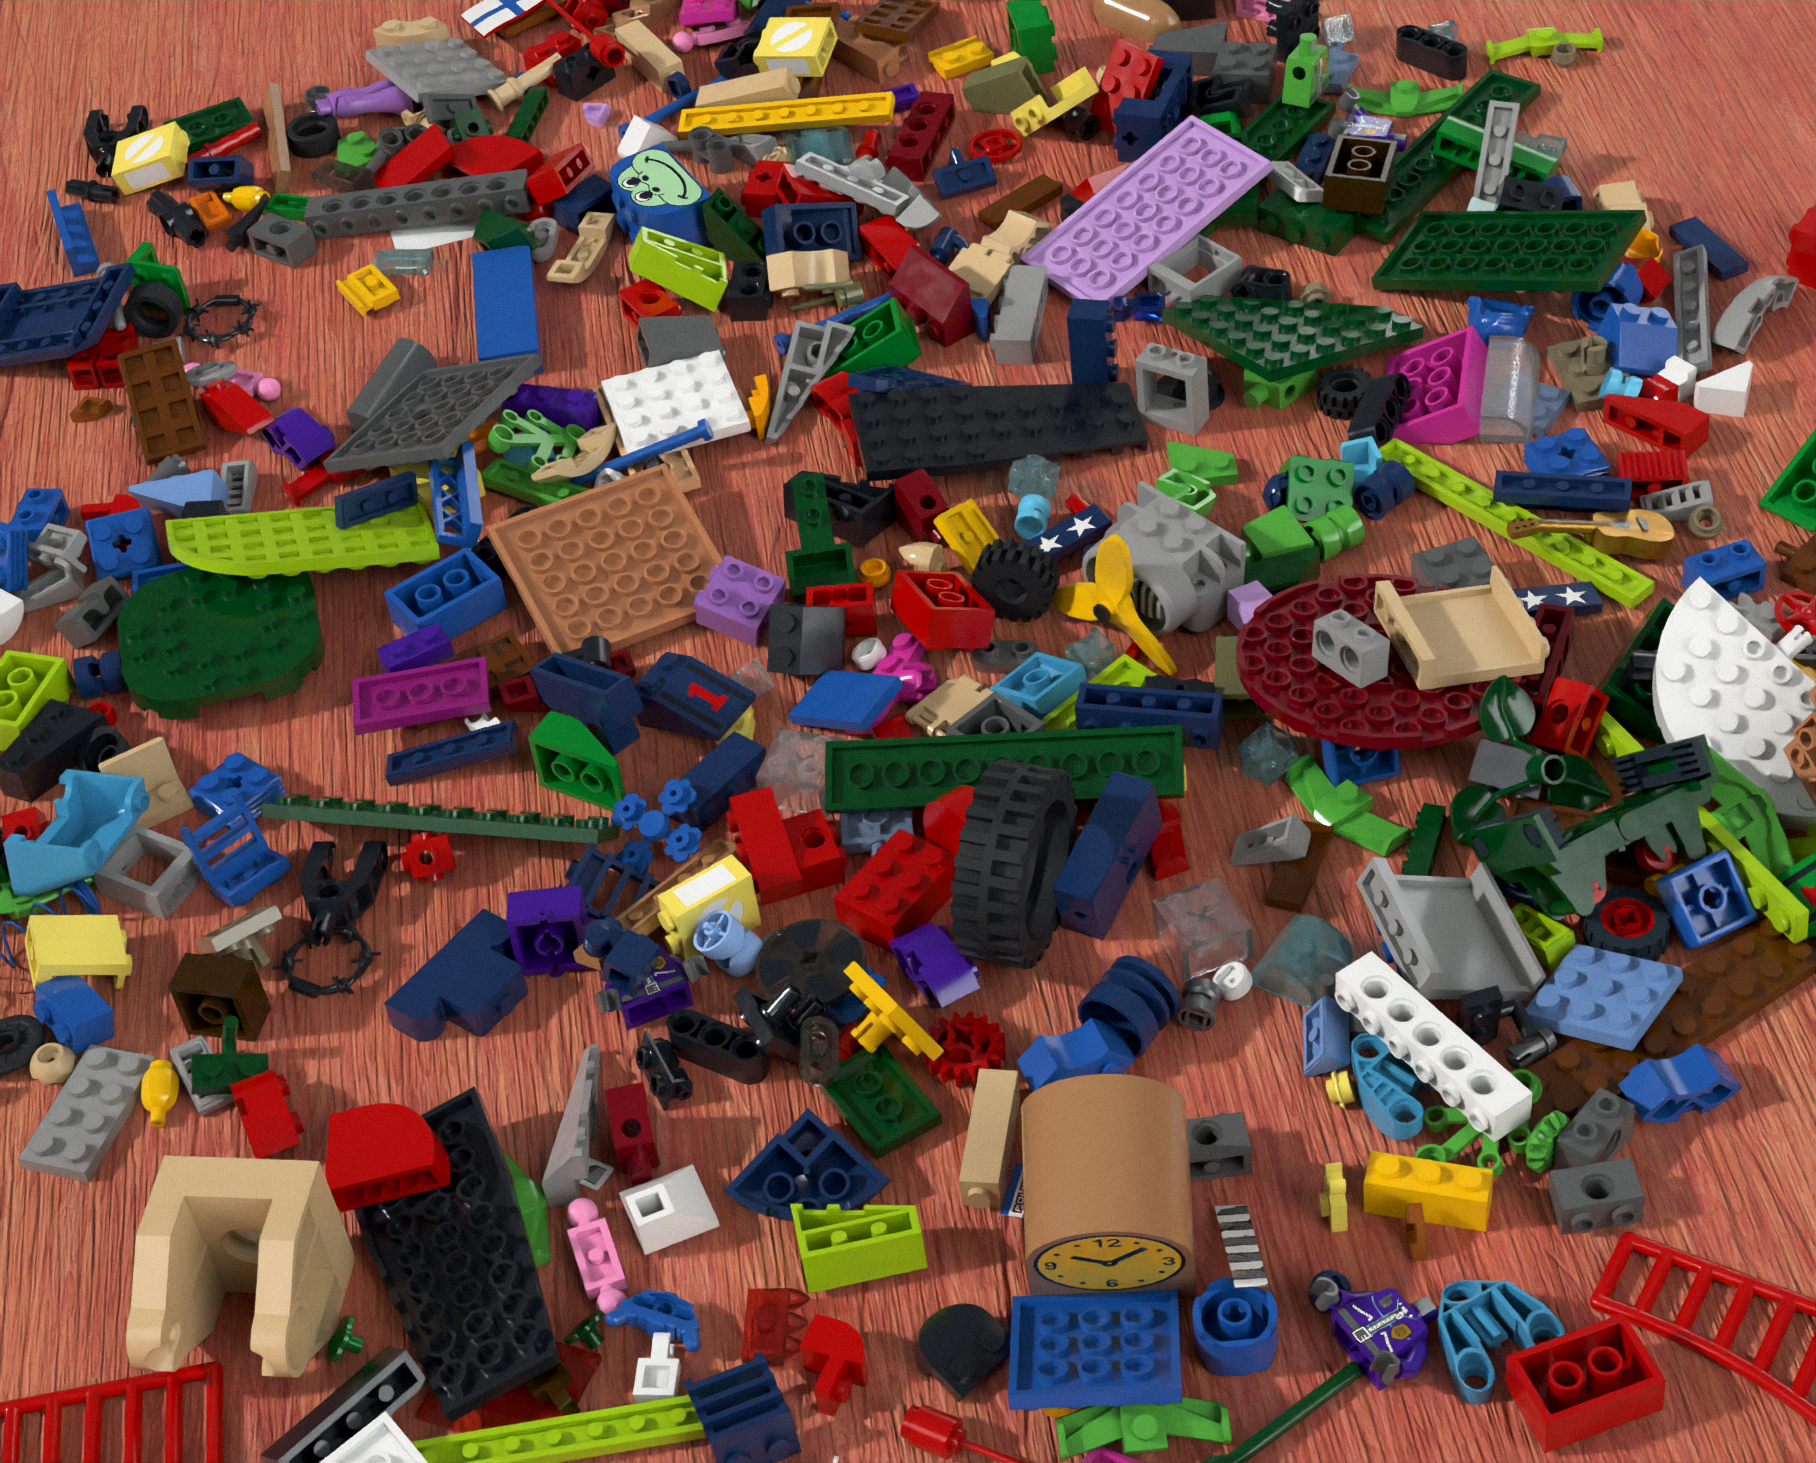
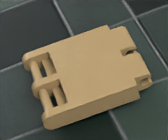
[949,242,1014,306]
[905,674,994,736]

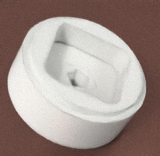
[852,638,887,670]
[1213,962,1253,1001]

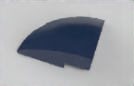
[724,1108,891,1221]

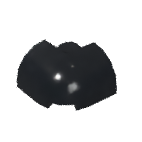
[714,27,766,80]
[1189,75,1254,119]

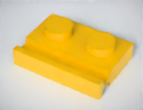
[927,35,994,80]
[335,263,400,317]
[933,498,999,575]

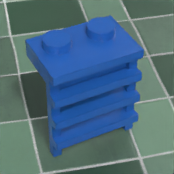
[179,791,292,908]

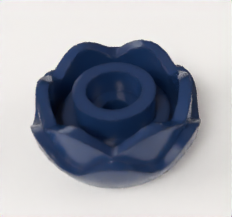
[1262,473,1288,511]

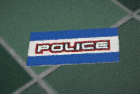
[1000,1164,1024,1218]

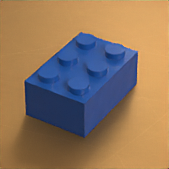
[383,547,508,640]

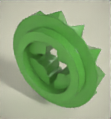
[1525,1110,1570,1173]

